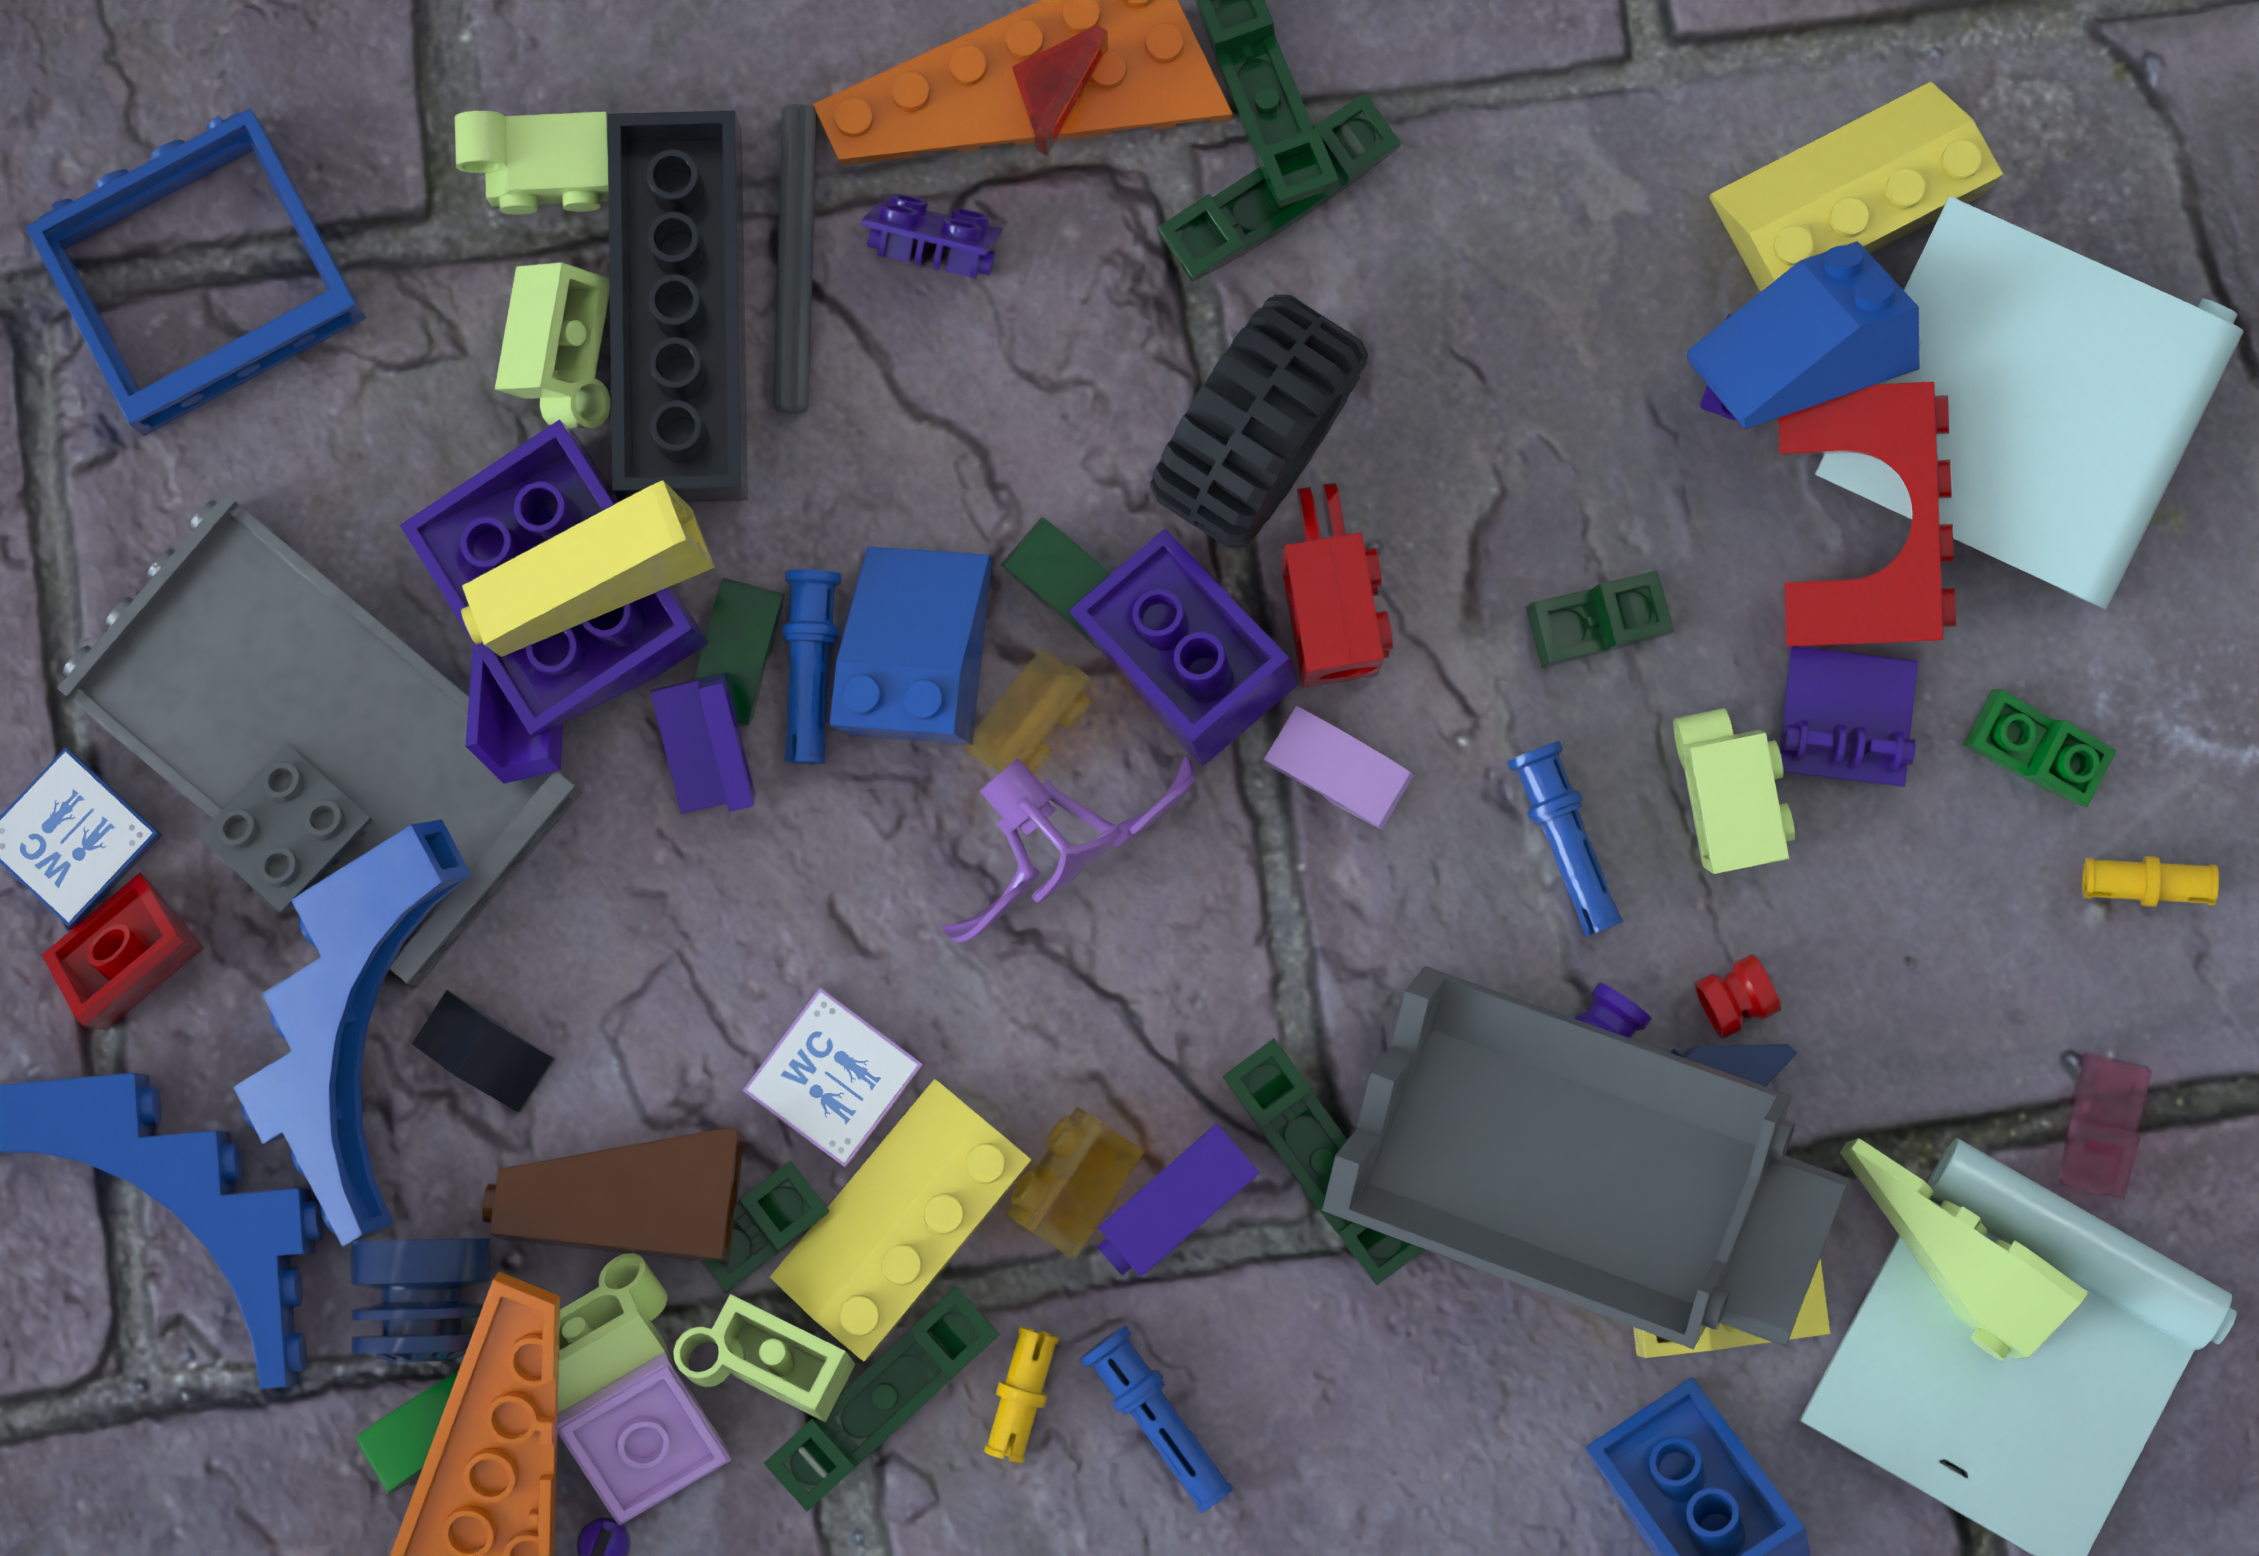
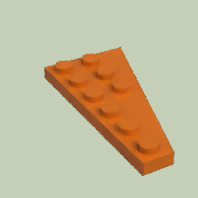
[813,0,1233,166]
[390,1272,560,1556]

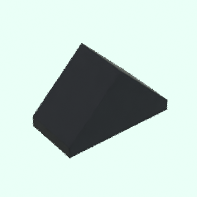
[412,990,555,1113]

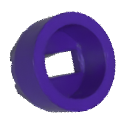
[577,1518,631,1556]

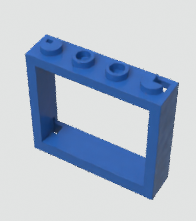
[25,108,366,436]

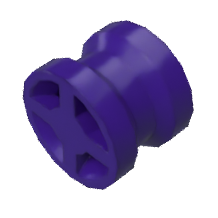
[1574,983,1652,1038]

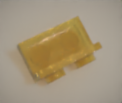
[965,650,1093,775]
[1006,1106,1145,1260]

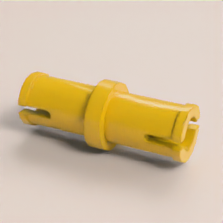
[2082,856,2219,907]
[984,1326,1059,1463]

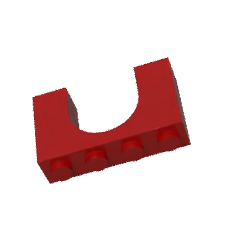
[1778,381,1956,647]

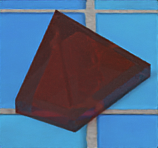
[1012,25,1108,156]

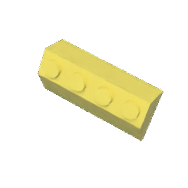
[1709,82,2004,292]
[770,1079,1033,1362]

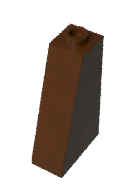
[482,1128,745,1264]

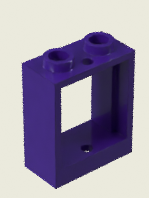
[1097,1123,1260,1277]

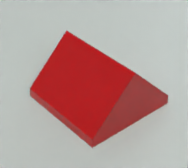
[42,873,204,1031]

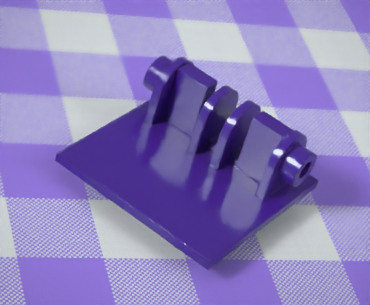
[861,194,1003,279]
[1780,646,1918,787]

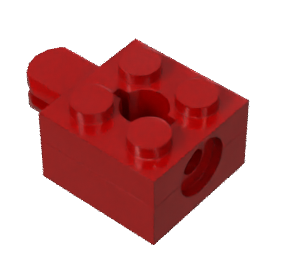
[1281,483,1393,689]

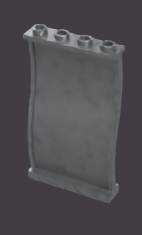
[57,493,583,987]

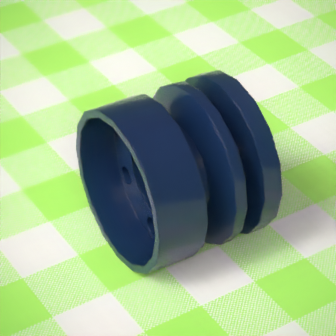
[351,1238,490,1362]

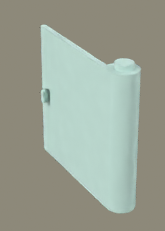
[1815,196,2244,610]
[1799,1138,2237,1556]

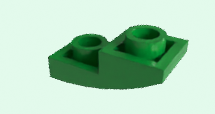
[1963,689,2116,807]
[356,1371,459,1495]

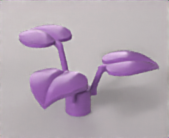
[942,755,1195,943]

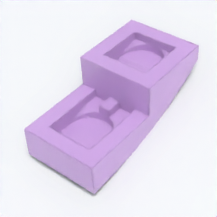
[1264,706,1414,830]

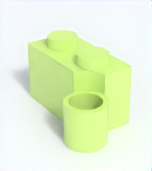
[455,111,609,215]
[495,263,611,429]
[1673,708,1795,874]
[558,1253,673,1414]
[673,1294,855,1422]

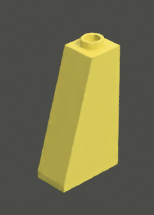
[461,480,715,657]

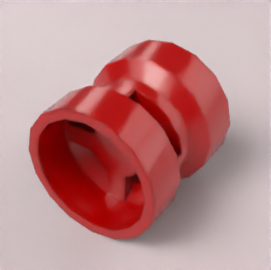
[1694,954,1781,1040]

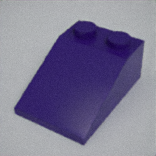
[1069,528,1298,767]

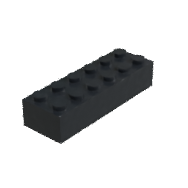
[608,110,748,502]

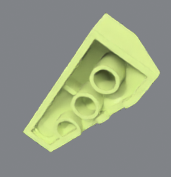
[1840,1138,2089,1361]

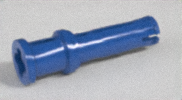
[782,569,842,764]
[1507,741,1623,937]
[1079,1325,1233,1513]

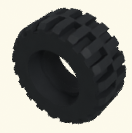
[1150,294,1368,548]

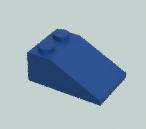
[1687,241,1920,429]
[830,546,992,745]
[1585,1377,1811,1556]

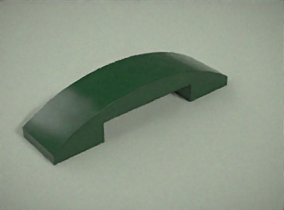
[1195,0,1340,207]
[1157,92,1401,282]
[1222,1038,1425,1286]
[764,1286,1000,1512]

